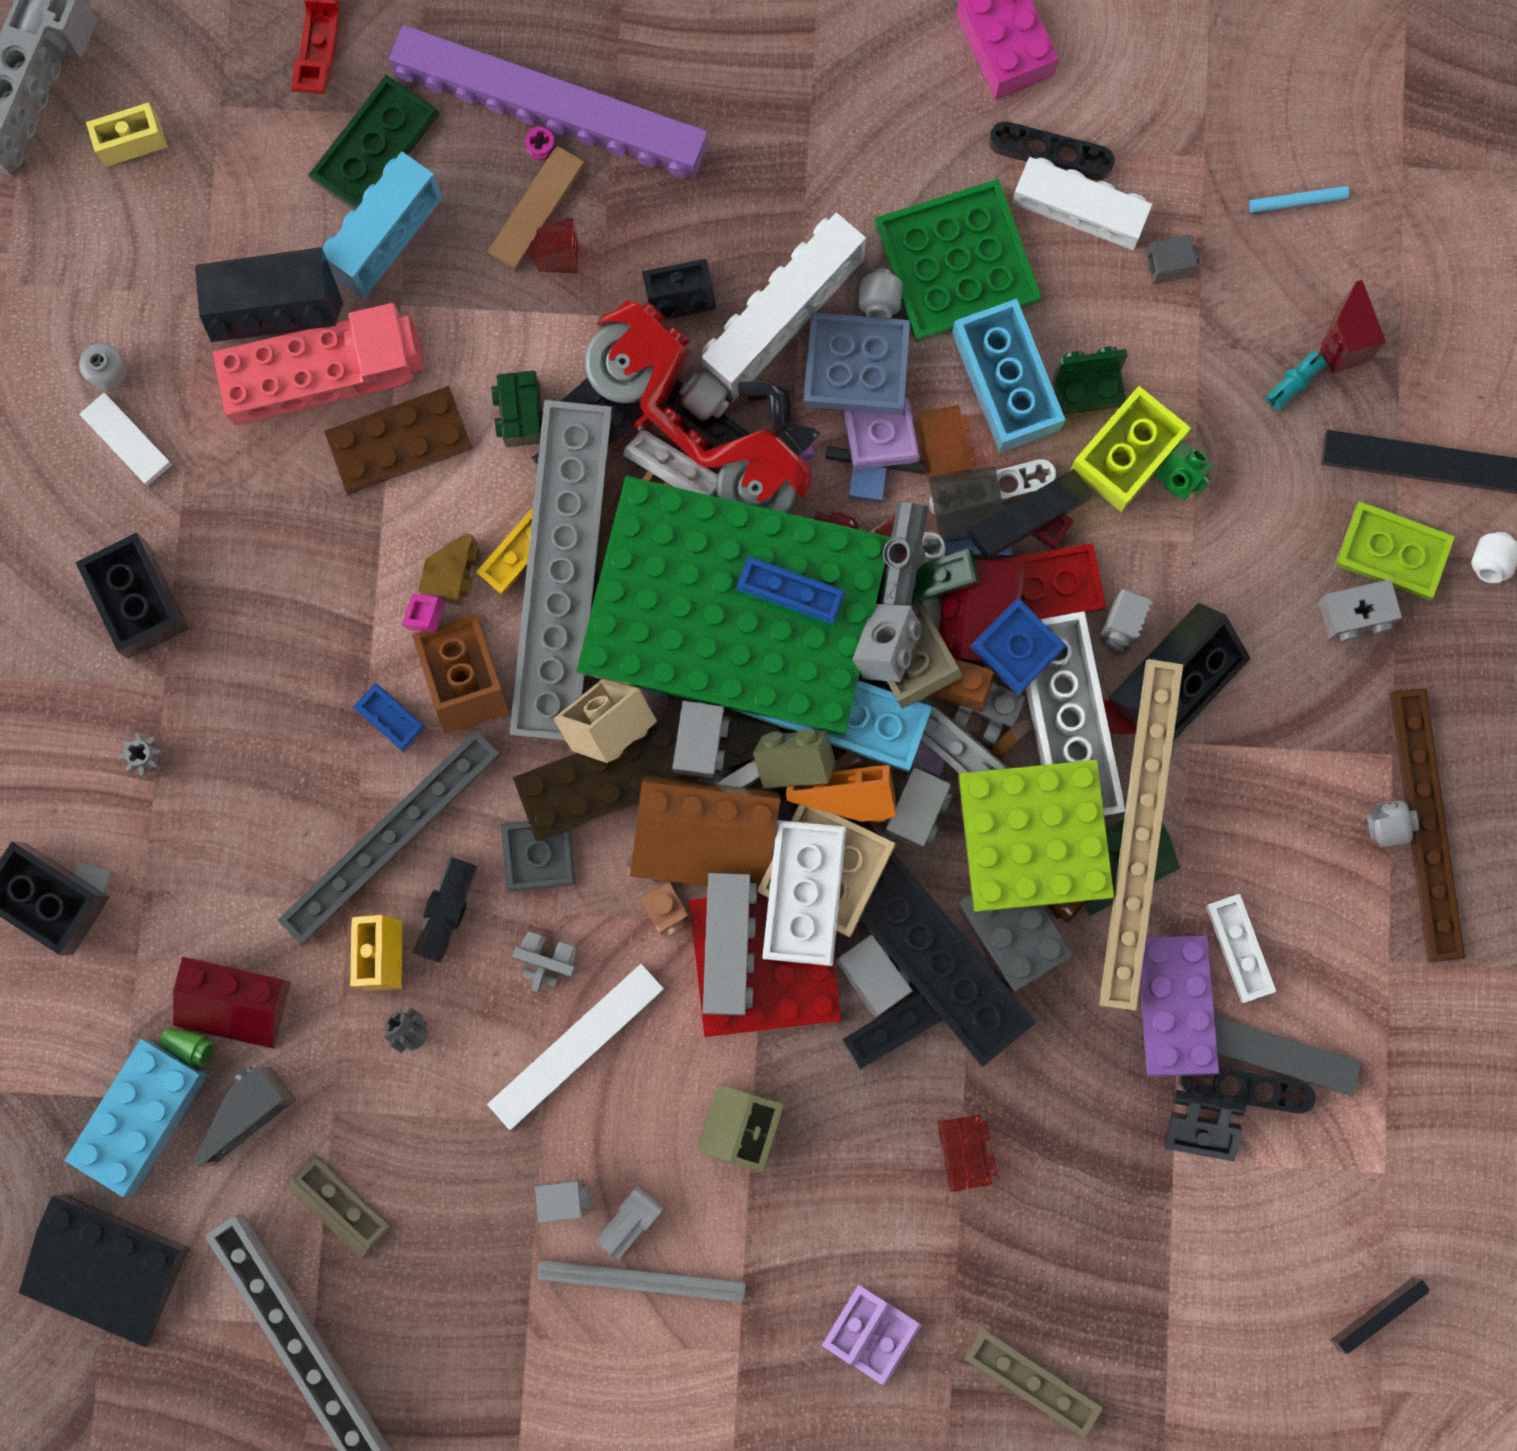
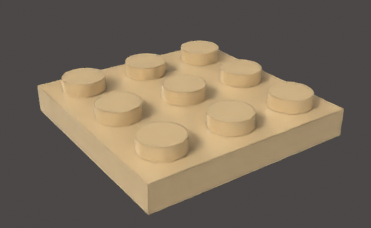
[757,804,896,938]

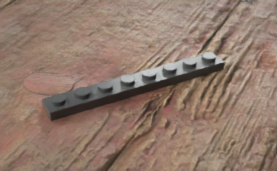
[278,730,501,945]

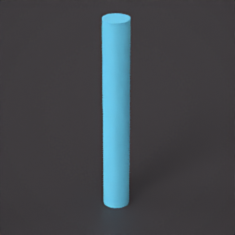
[1249,186,1349,213]

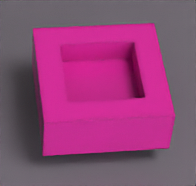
[402,594,446,633]

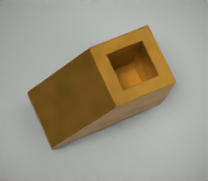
[418,533,480,606]

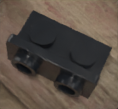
[642,259,716,319]

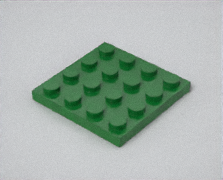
[874,179,1042,342]

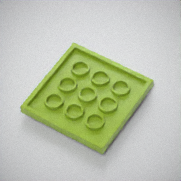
[958,760,1114,912]

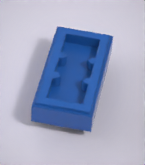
[353,682,426,753]

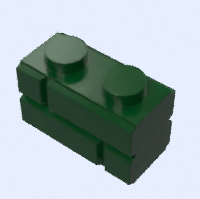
[491,370,542,447]

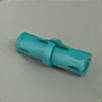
[1265,351,1327,411]

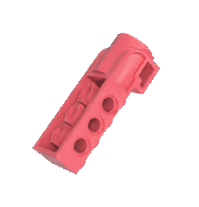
[213,303,425,425]

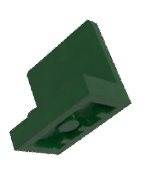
[1053,346,1128,415]

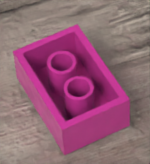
[956,0,1059,100]

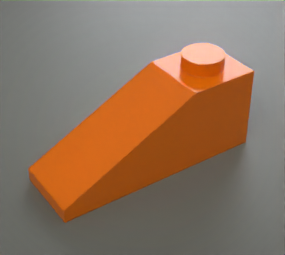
[786,764,896,822]

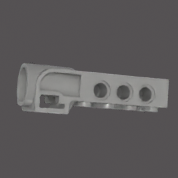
[0,0,98,177]

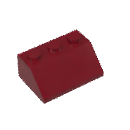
[939,559,1025,667]
[173,957,291,1049]

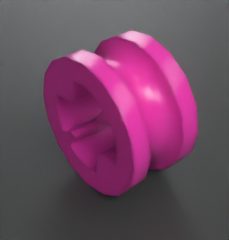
[525,126,555,160]

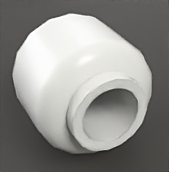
[1471,532,1517,584]

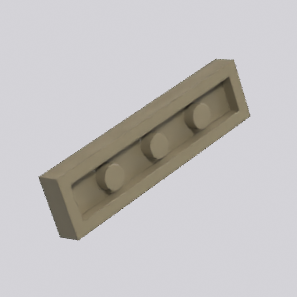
[963,1328,1103,1439]

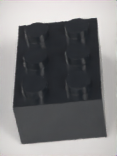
[75,533,189,659]
[0,841,110,955]

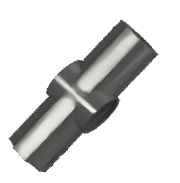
[880,501,929,606]

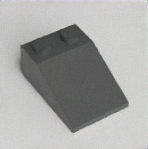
[193,1066,296,1167]

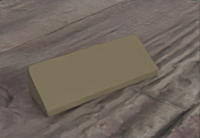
[287,1156,390,1258]

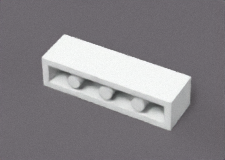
[1012,157,1152,251]

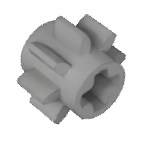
[118,733,164,777]

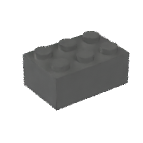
[956,895,1073,993]

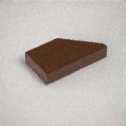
[989,719,1033,760]

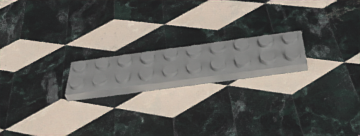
[509,400,612,741]

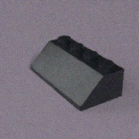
[195,247,344,342]
[1108,603,1251,741]

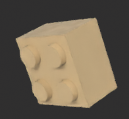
[553,679,657,763]

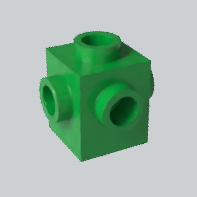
[1153,441,1214,500]

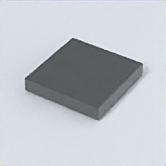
[501,821,576,892]

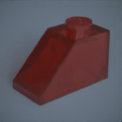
[530,218,579,273]

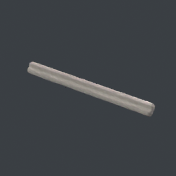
[537,1260,746,1302]

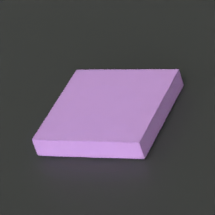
[843,398,920,470]

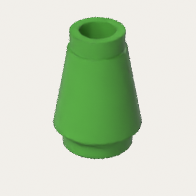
[160,1027,215,1068]

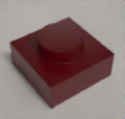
[1031,514,1074,550]

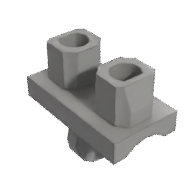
[512,931,577,993]

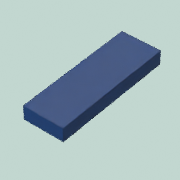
[736,556,845,625]

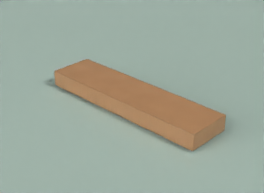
[487,145,585,272]

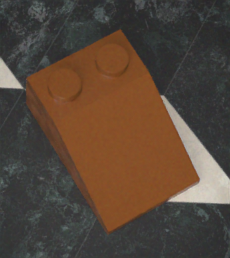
[412,614,509,734]

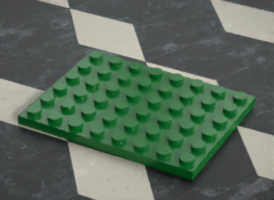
[576,476,891,736]

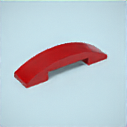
[291,0,340,94]

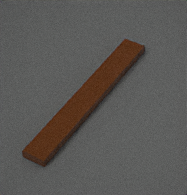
[1390,688,1465,962]

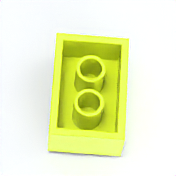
[1070,386,1191,512]

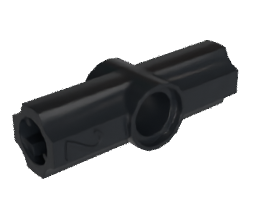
[412,856,478,963]

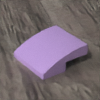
[822,1284,922,1386]

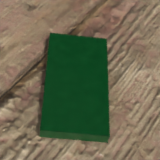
[308,75,439,210]

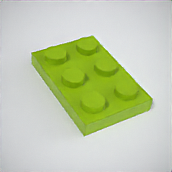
[1335,501,1455,601]

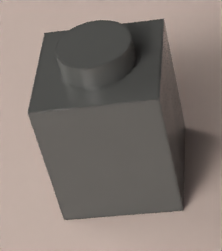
[1146,235,1200,284]

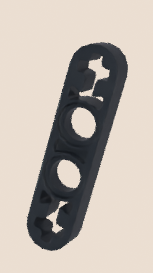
[989,121,1115,180]
[1178,1068,1316,1113]

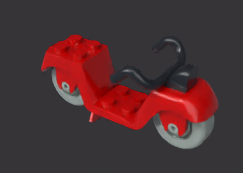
[585,299,820,513]

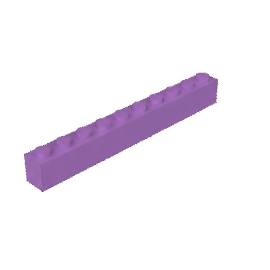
[388,25,708,179]

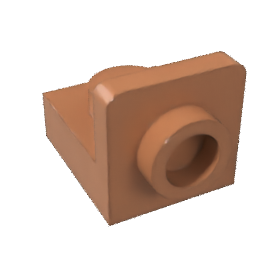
[640,882,690,937]

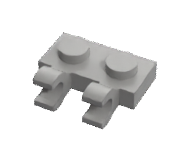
[949,683,1026,747]

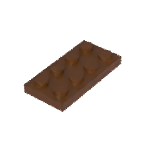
[324,386,472,495]

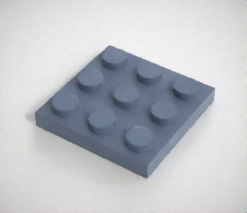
[803,312,910,415]

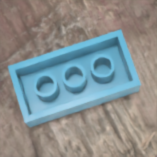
[323,152,443,299]
[952,299,1065,453]
[64,1039,209,1197]

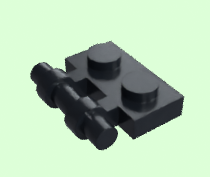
[1164,1089,1246,1161]

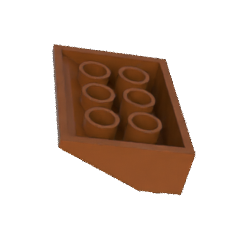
[630,775,780,890]

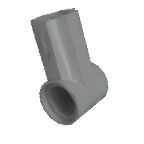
[596,1185,664,1260]

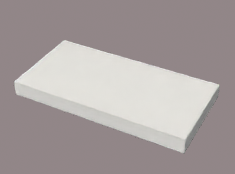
[762,820,847,966]

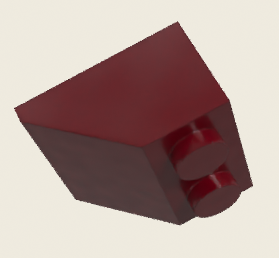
[1320,280,1386,374]

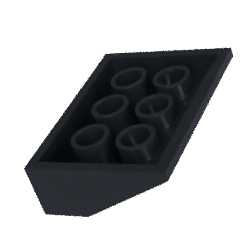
[19,1194,190,1347]

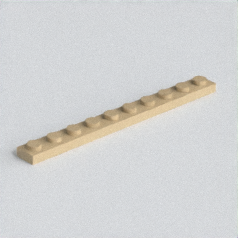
[1099,659,1183,1011]

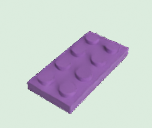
[1140,936,1219,1077]

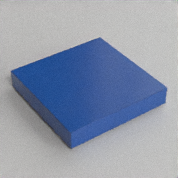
[969,598,1067,695]

